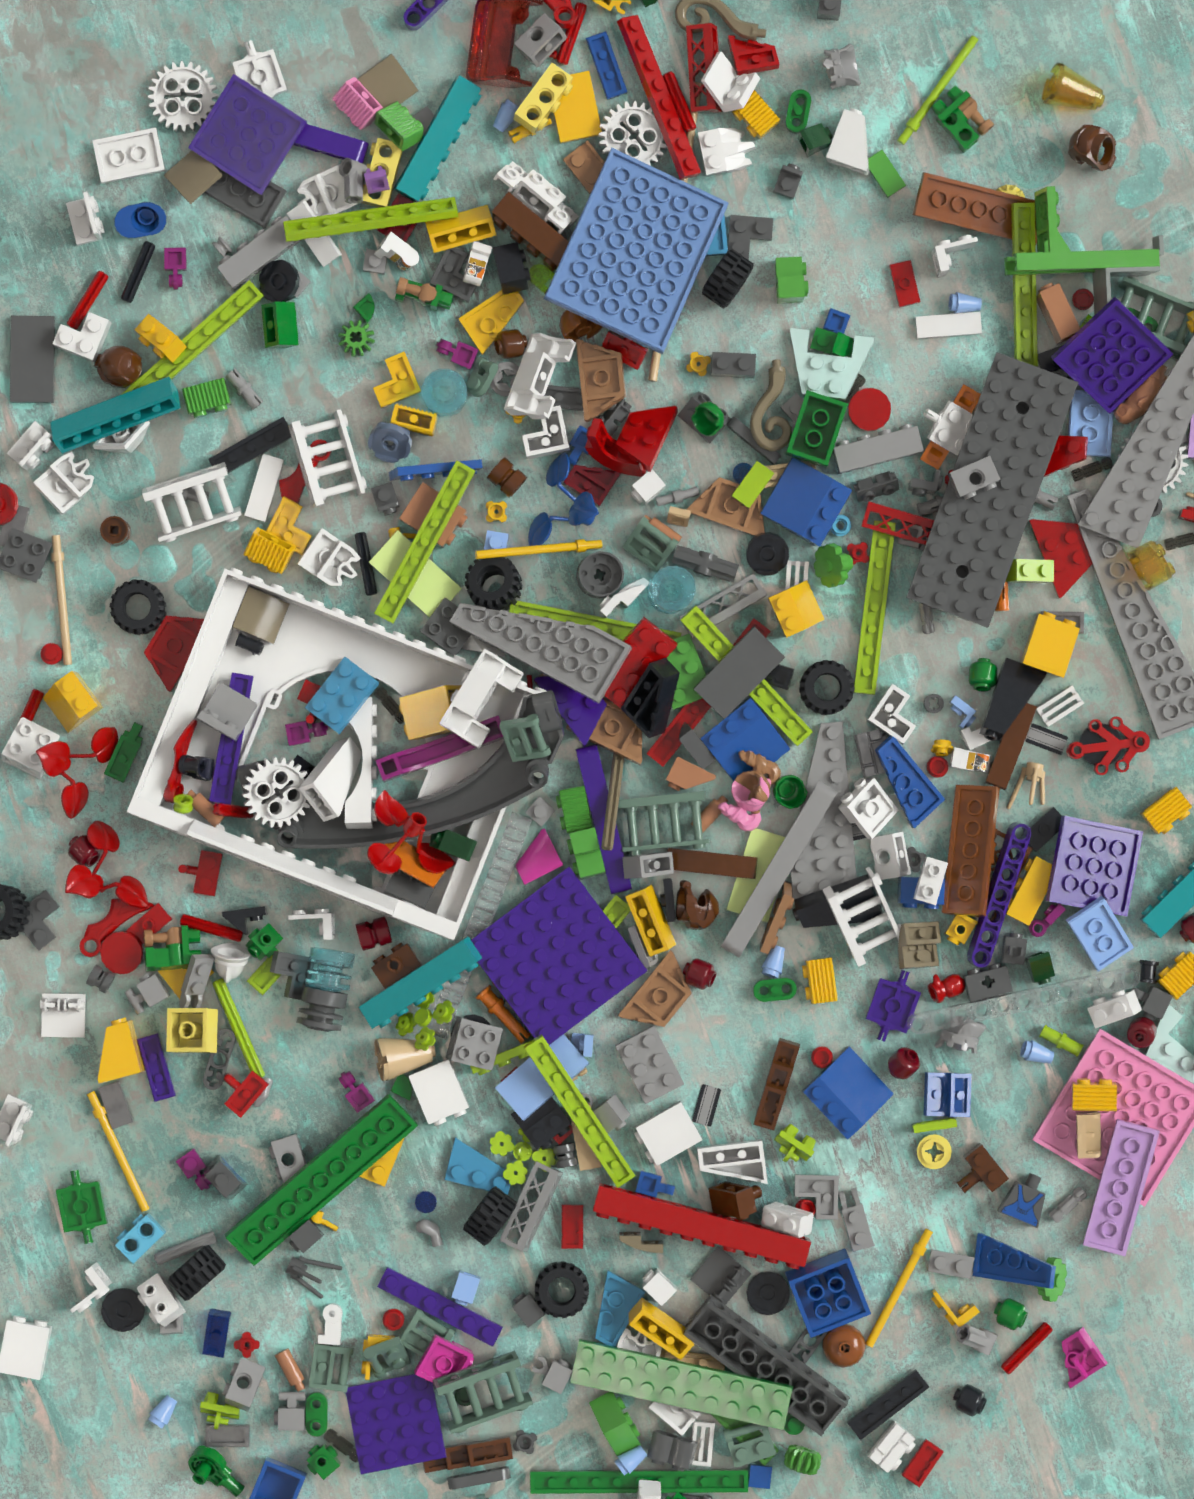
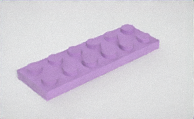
[1082,1119,1160,1256]

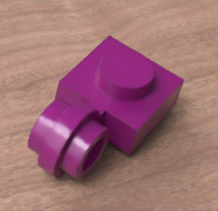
[164,248,187,290]
[436,339,479,370]
[285,721,328,746]
[1029,903,1066,937]
[338,1071,375,1113]
[176,1149,211,1190]

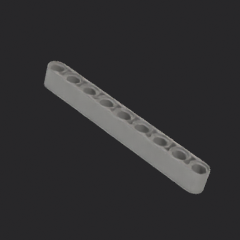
[721,780,838,957]

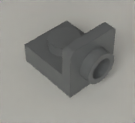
[773,163,803,199]
[371,482,400,516]

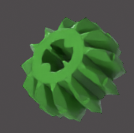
[338,320,375,357]
[784,1445,822,1475]

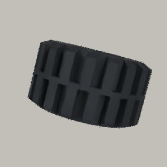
[702,249,754,309]
[465,557,523,611]
[109,579,166,635]
[799,660,855,715]
[0,884,30,940]
[463,1186,517,1246]
[168,1245,226,1301]
[534,1261,589,1319]

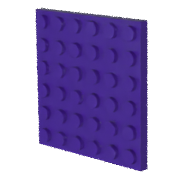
[471,867,647,1045]

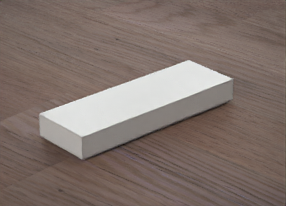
[287,201,342,267]
[915,312,982,339]
[244,454,284,522]

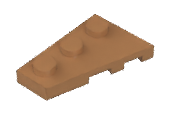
[760,881,794,954]

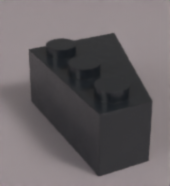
[621,658,680,738]

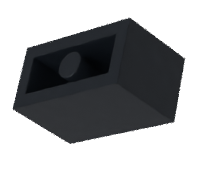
[493,242,531,295]

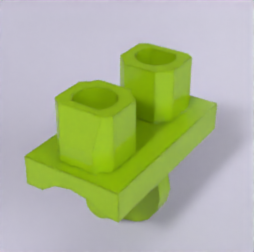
[774,1124,816,1163]
[200,1392,240,1430]

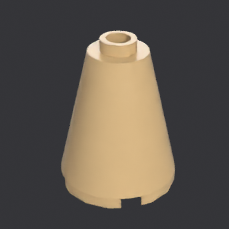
[374,1038,436,1081]

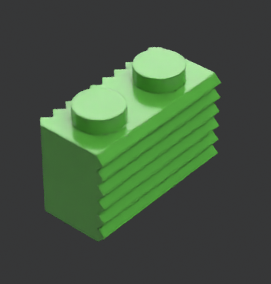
[374,101,424,151]
[182,378,232,418]
[556,786,593,833]

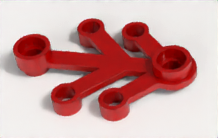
[1066,716,1150,776]

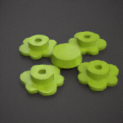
[395,992,455,1051]
[489,1128,556,1185]

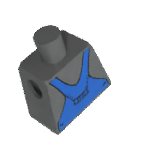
[204,1155,248,1200]
[997,1173,1045,1228]

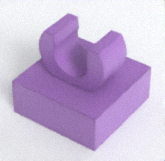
[364,166,390,194]

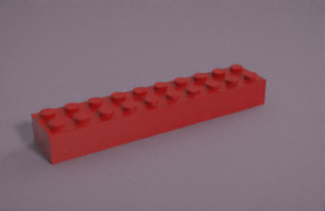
[593,1182,811,1270]

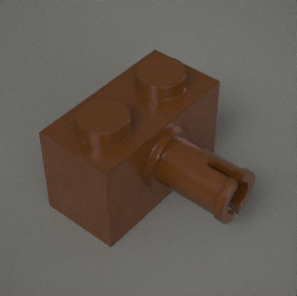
[371,942,422,989]
[956,1143,1009,1193]
[708,1181,762,1220]

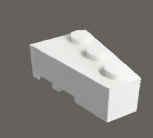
[697,1139,768,1184]

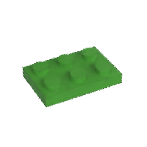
[667,633,706,710]

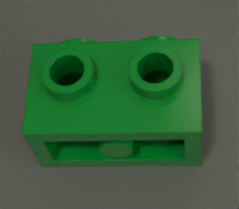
[261,302,299,348]

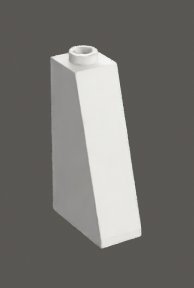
[299,737,362,822]

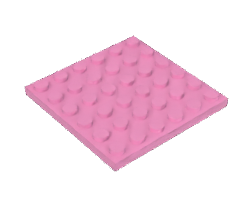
[1032,1028,1194,1207]

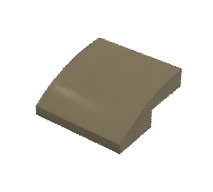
[357,54,419,108]
[164,150,223,204]
[232,587,290,644]
[898,921,941,969]
[619,1232,663,1253]

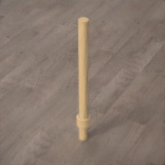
[51,535,72,665]

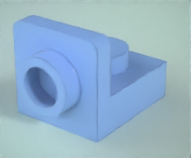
[949,695,976,729]
[571,1033,594,1057]

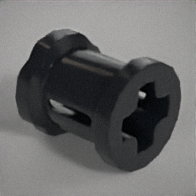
[1138,960,1159,984]

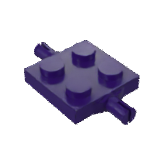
[865,969,921,1042]

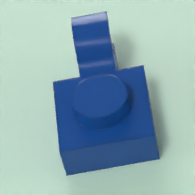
[569,425,589,465]
[635,1170,675,1197]

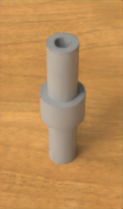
[655,487,699,506]

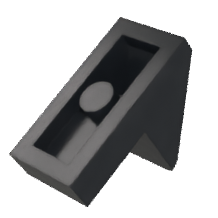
[222,906,268,935]

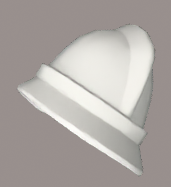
[211,943,251,983]

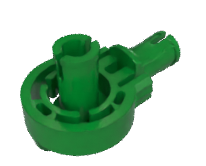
[188,1445,245,1497]

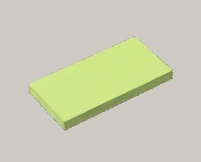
[369,530,462,618]
[726,828,785,922]

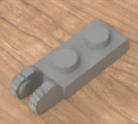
[179,954,215,1008]
[838,1188,874,1252]

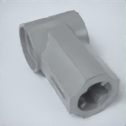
[339,158,368,204]
[956,1324,998,1355]

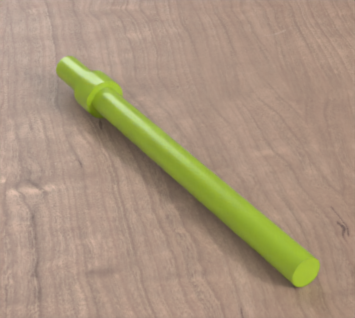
[897,35,979,145]

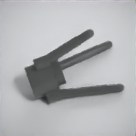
[286,1256,342,1299]

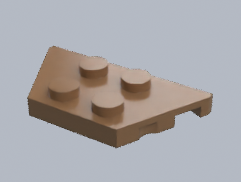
[576,339,626,422]
[686,477,765,536]
[566,698,642,766]
[618,950,692,1027]

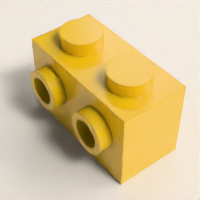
[134,313,187,363]

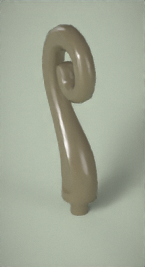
[675,0,766,41]
[750,359,792,451]

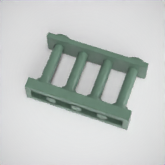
[1119,276,1194,360]
[618,791,711,856]
[433,1350,533,1434]

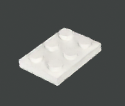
[92,128,165,184]

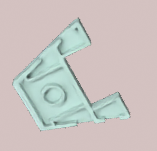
[790,328,874,400]
[1145,1005,1194,1083]

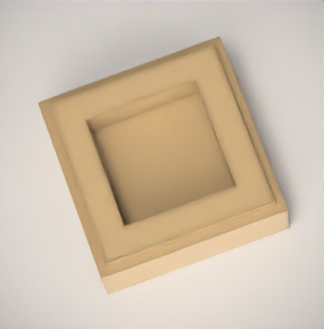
[666,506,691,527]

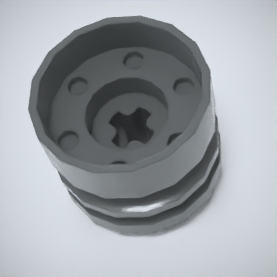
[576,551,624,599]
[296,986,348,1032]

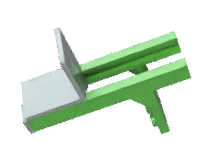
[1004,186,1164,315]

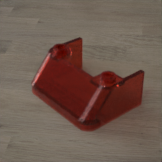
[466,0,543,88]

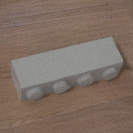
[217,215,303,291]
[833,424,924,474]

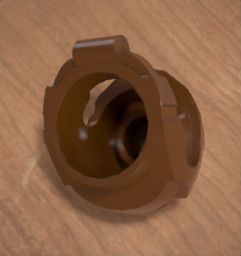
[1068,125,1117,172]
[94,346,142,388]
[676,880,719,930]

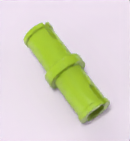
[1039,1024,1084,1057]

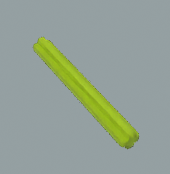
[213,978,265,1077]

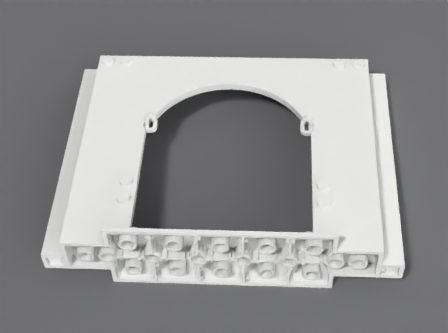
[127,567,546,941]

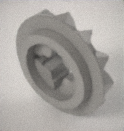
[490,362,519,397]

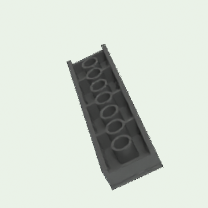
[683,1294,850,1437]

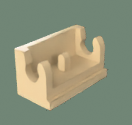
[1076,1111,1101,1159]

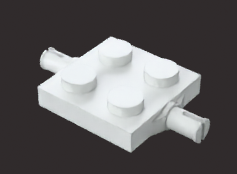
[233,40,287,98]
[923,400,973,456]

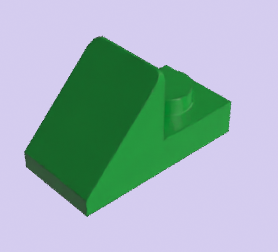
[810,327,854,358]

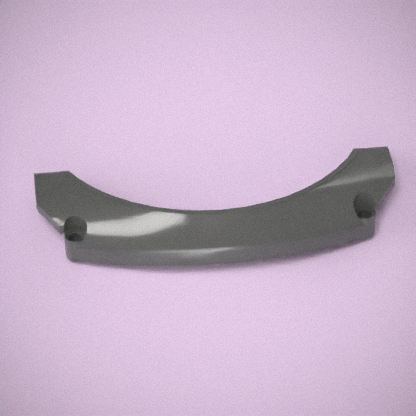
[237,690,564,849]

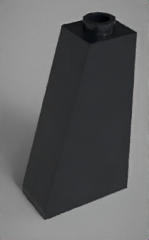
[979,658,1047,741]
[792,874,883,928]

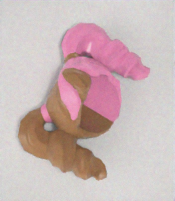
[718,750,781,831]

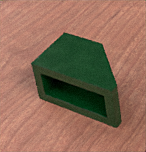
[798,123,833,158]
[429,830,477,862]
[1025,951,1055,985]

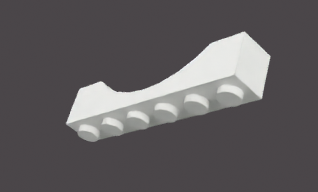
[345,697,378,829]

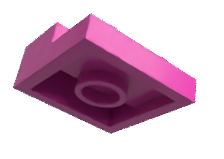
[414,1334,474,1383]

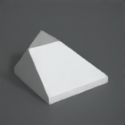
[92,421,150,453]

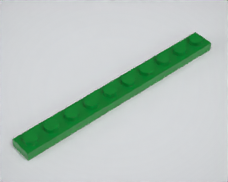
[530,1469,748,1494]

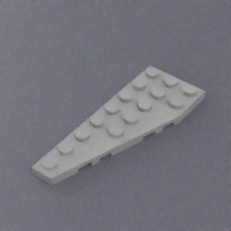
[449,603,632,704]
[791,721,857,899]

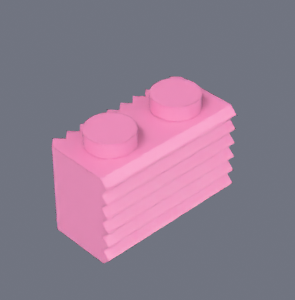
[332,77,383,130]

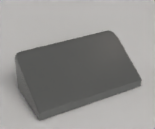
[679,723,715,769]

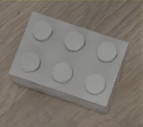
[615,1025,684,1104]

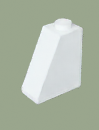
[826,108,869,176]

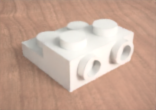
[838,778,899,839]

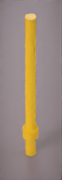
[475,539,602,559]
[86,1091,150,1212]
[865,1228,933,1348]

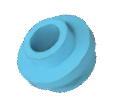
[830,515,851,536]

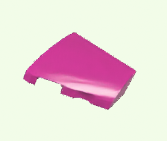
[515,828,563,885]
[1061,1327,1108,1388]

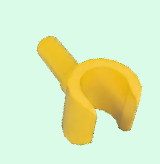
[388,527,416,539]
[311,1210,338,1232]

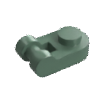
[466,356,498,397]

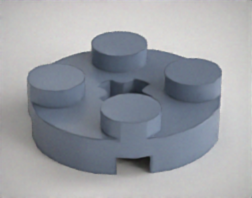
[368,422,412,463]

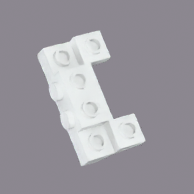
[493,161,579,234]
[504,333,576,419]
[439,648,524,748]

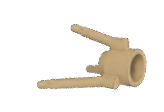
[1007,762,1046,809]

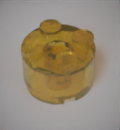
[1127,540,1176,591]

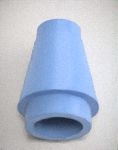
[493,99,519,132]
[948,292,982,314]
[761,945,785,979]
[1020,1040,1054,1064]
[148,1395,177,1429]
[614,1445,648,1476]

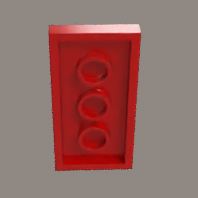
[604,617,677,709]

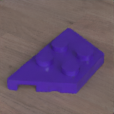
[534,676,607,747]

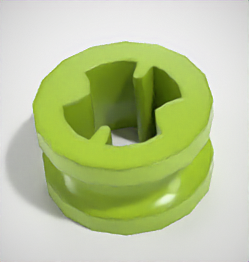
[173,794,193,814]

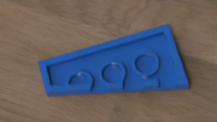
[389,459,483,481]
[875,735,945,829]
[973,1233,1056,1288]

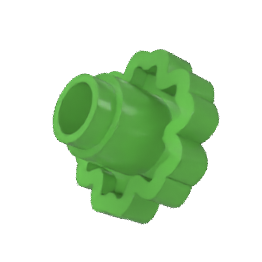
[813,543,853,588]
[1034,1257,1067,1302]

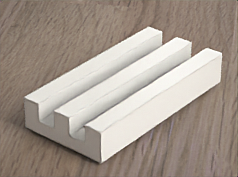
[785,560,809,590]
[1036,685,1084,727]
[691,1420,715,1467]

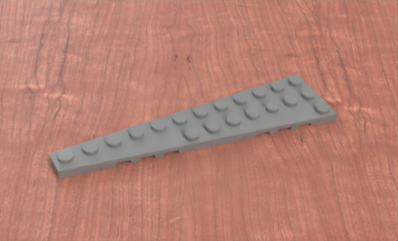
[1077,334,1194,548]
[1067,489,1194,740]

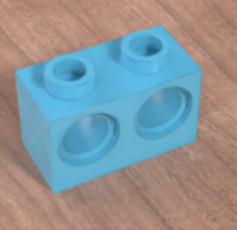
[115,1213,166,1264]

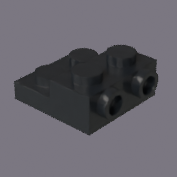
[511,1097,571,1150]

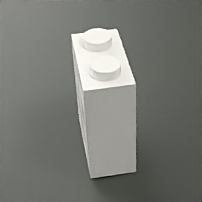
[409,1059,469,1126]
[634,1101,702,1166]
[0,1315,52,1380]

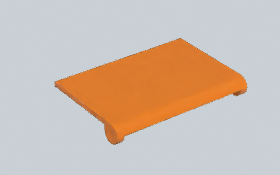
[385,841,447,888]

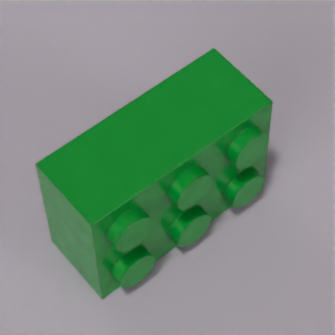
[785,390,848,468]

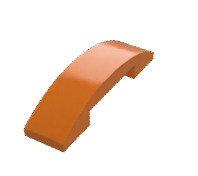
[920,384,981,470]

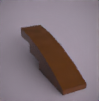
[985,703,1037,790]
[667,848,758,879]
[753,1038,800,1131]
[423,1437,513,1473]

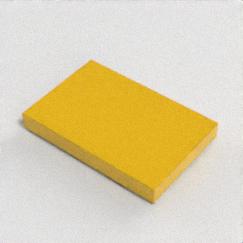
[552,71,602,144]

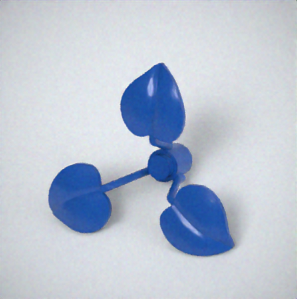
[528,452,599,546]

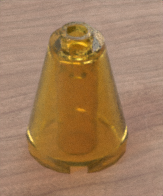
[1042,62,1105,110]

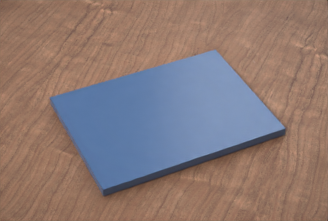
[544,148,729,354]

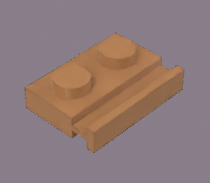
[563,140,605,194]

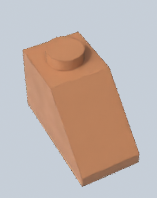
[666,756,716,791]

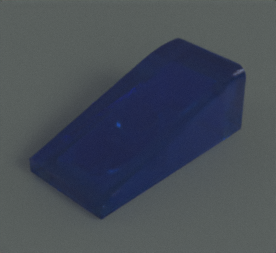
[202,1309,231,1358]

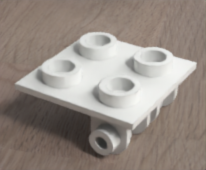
[40,993,86,1038]

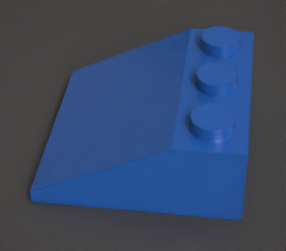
[760,457,852,547]
[700,698,790,782]
[802,1046,893,1140]
[785,1248,871,1338]

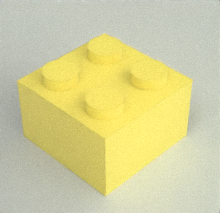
[166,1008,218,1053]

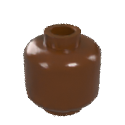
[494,329,528,359]

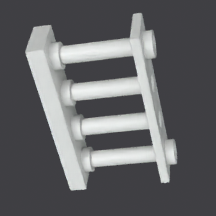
[288,409,367,508]
[142,462,242,543]
[822,867,901,967]

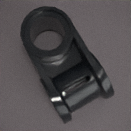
[178,755,214,781]

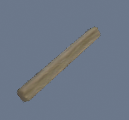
[601,753,624,851]

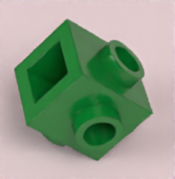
[245,923,284,961]
[306,1443,341,1480]

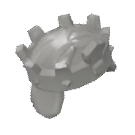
[822,44,861,90]
[935,1016,986,1053]

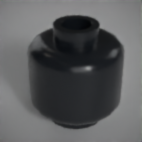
[953,1384,987,1417]

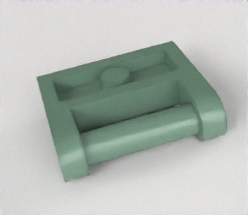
[623,517,679,572]
[499,714,551,762]
[400,1308,456,1357]
[363,1336,411,1379]
[309,1343,354,1392]
[723,1423,776,1468]

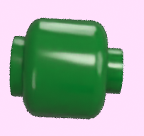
[969,658,997,692]
[994,1298,1028,1330]

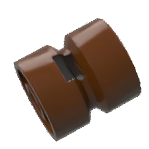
[487,457,528,498]
[100,516,131,546]

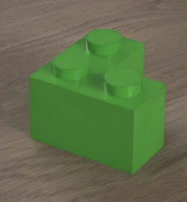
[775,257,809,304]
[567,827,606,880]
[589,1392,641,1456]

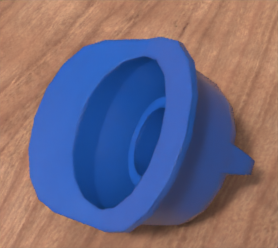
[114,202,166,238]

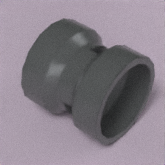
[86,965,115,994]
[553,1143,577,1168]

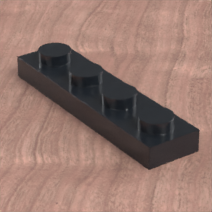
[208,417,292,474]
[847,1369,929,1440]

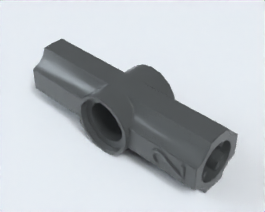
[672,545,739,582]

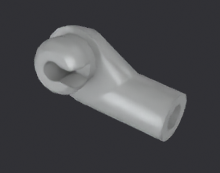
[252,1078,273,1107]
[416,1219,443,1247]

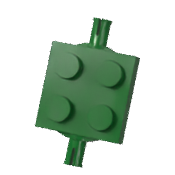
[56,1169,108,1244]

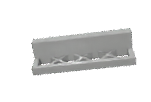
[679,573,767,639]
[500,1161,563,1252]

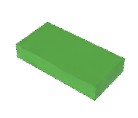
[868,150,906,198]

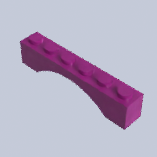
[375,715,504,783]

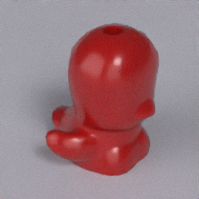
[928,974,965,1003]

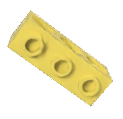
[513,63,573,134]
[362,138,403,208]

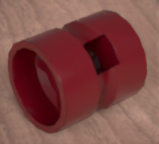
[355,916,393,951]

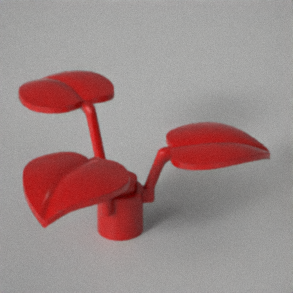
[36,727,118,819]
[367,790,456,874]
[65,820,148,908]

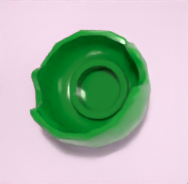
[691,401,724,436]
[773,775,808,809]

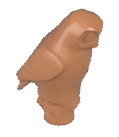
[1114,365,1168,424]

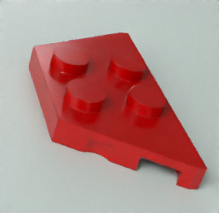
[616,406,678,472]
[1029,519,1092,599]
[144,616,204,692]

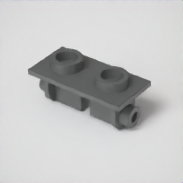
[597,399,632,436]
[853,471,899,503]

